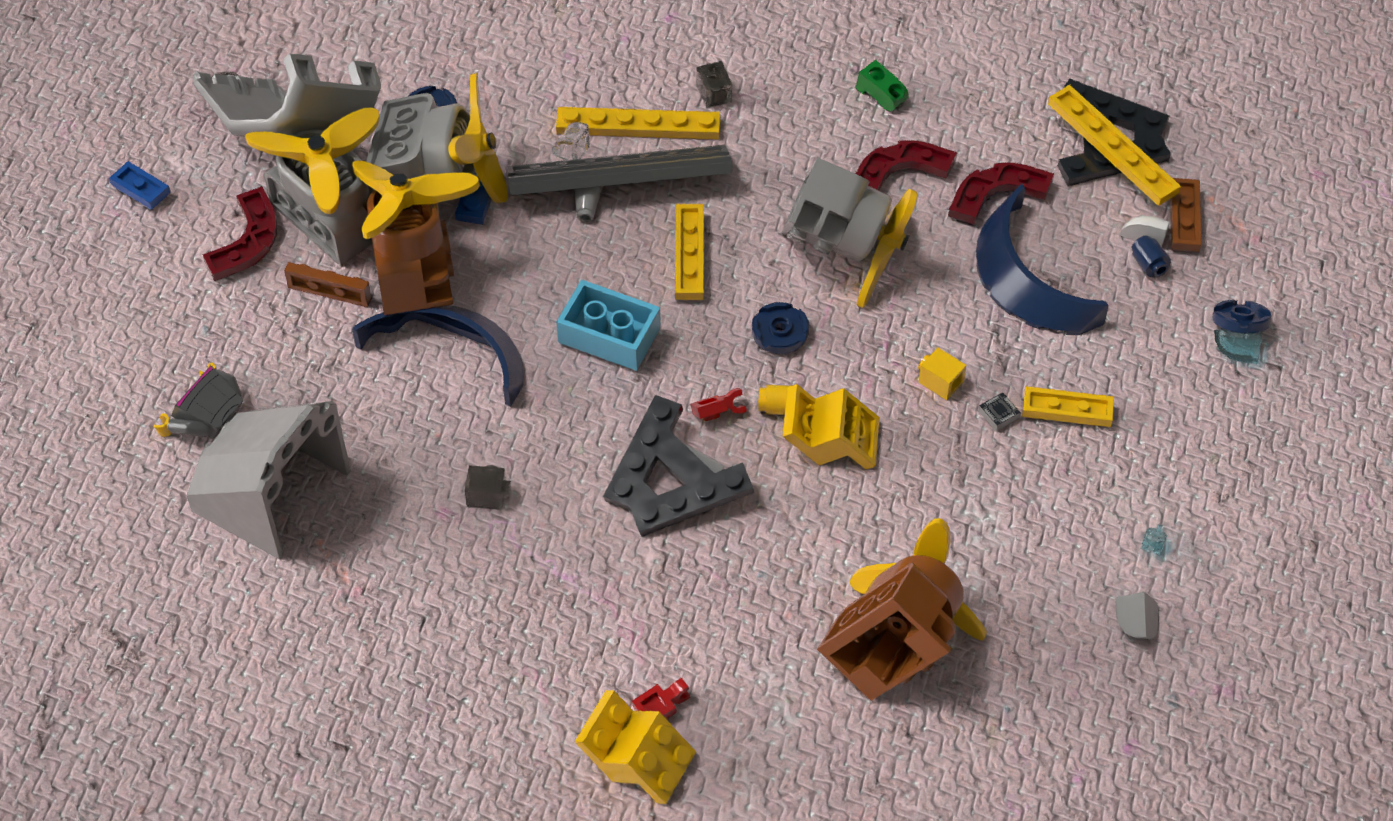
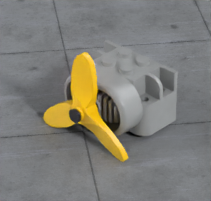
[366,73,508,204]
[245,108,380,266]
[781,157,918,308]

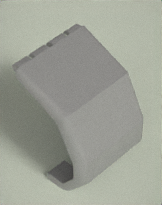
[193,53,381,137]

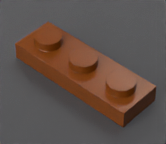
[1170,178,1201,252]
[284,262,372,307]

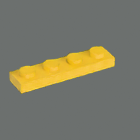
[675,204,704,300]

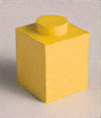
[918,347,967,400]

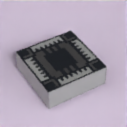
[978,392,1021,431]

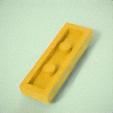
[1022,386,1114,427]

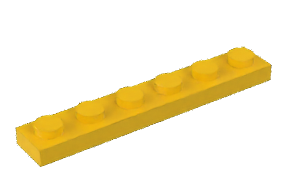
[1048,85,1181,206]
[556,107,720,140]

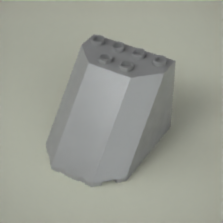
[187,401,351,559]

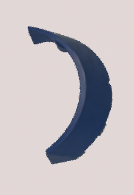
[976,183,1109,335]
[352,305,524,406]

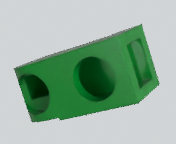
[855,59,909,111]

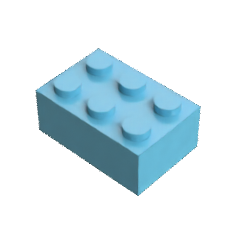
[556,279,661,371]

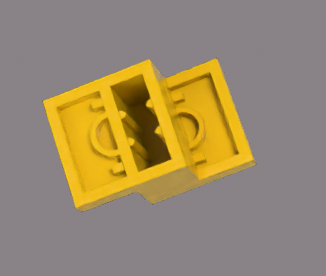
[783,384,880,470]
[574,690,696,804]

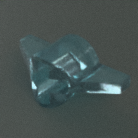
[1140,524,1167,555]

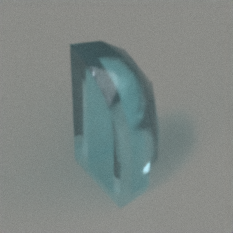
[1214,328,1262,364]

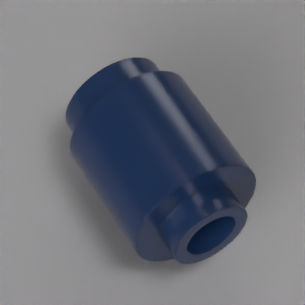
[1131,236,1171,277]

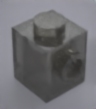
[696,61,732,108]
[464,465,511,510]

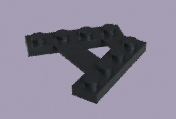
[1057,78,1171,186]
[603,395,755,537]

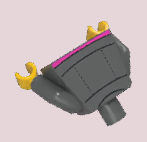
[154,363,243,438]

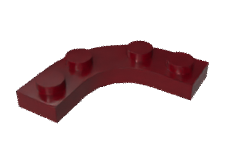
[855,140,957,191]
[948,162,1054,224]
[203,186,277,281]

